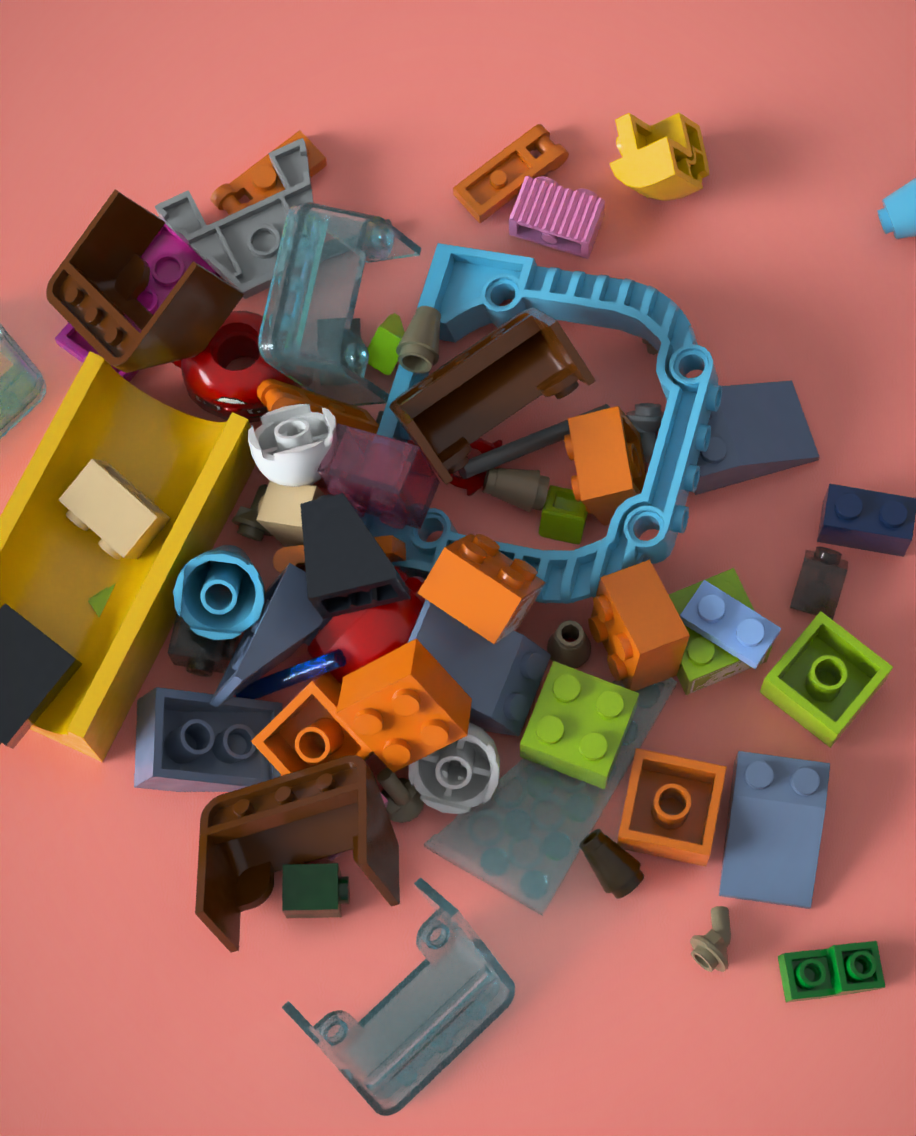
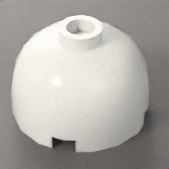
[248,404,339,487]
[408,722,500,814]

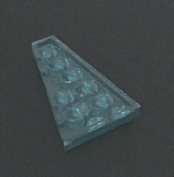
[424,678,678,916]

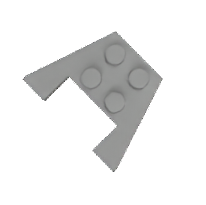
[155,138,321,299]

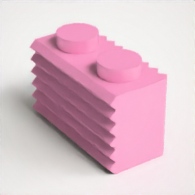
[509,176,605,259]

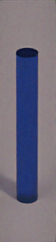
[236,649,346,699]

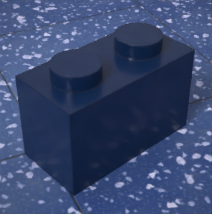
[817,484,916,557]

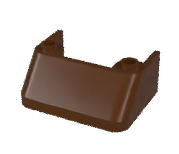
[46,189,244,373]
[389,308,596,484]
[195,755,400,953]

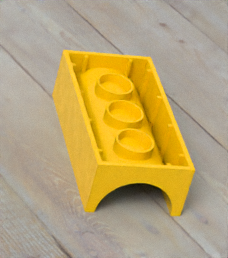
[0,351,256,762]

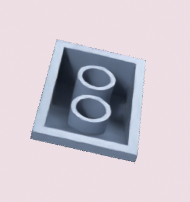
[694,380,820,495]
[209,563,332,708]
[408,600,551,736]
[134,687,282,792]
[719,751,830,909]

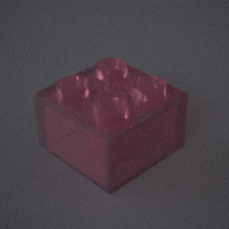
[317,423,440,529]

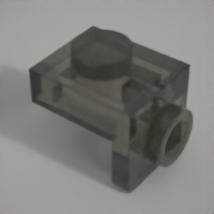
[790,547,848,620]

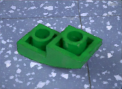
[777,941,885,1003]

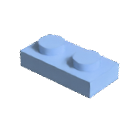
[680,580,781,670]

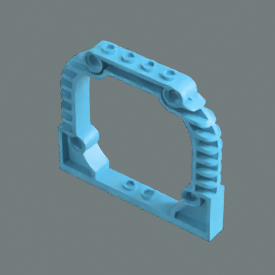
[353,243,722,604]

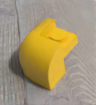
[609,112,710,201]

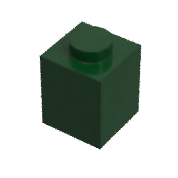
[282,863,350,918]

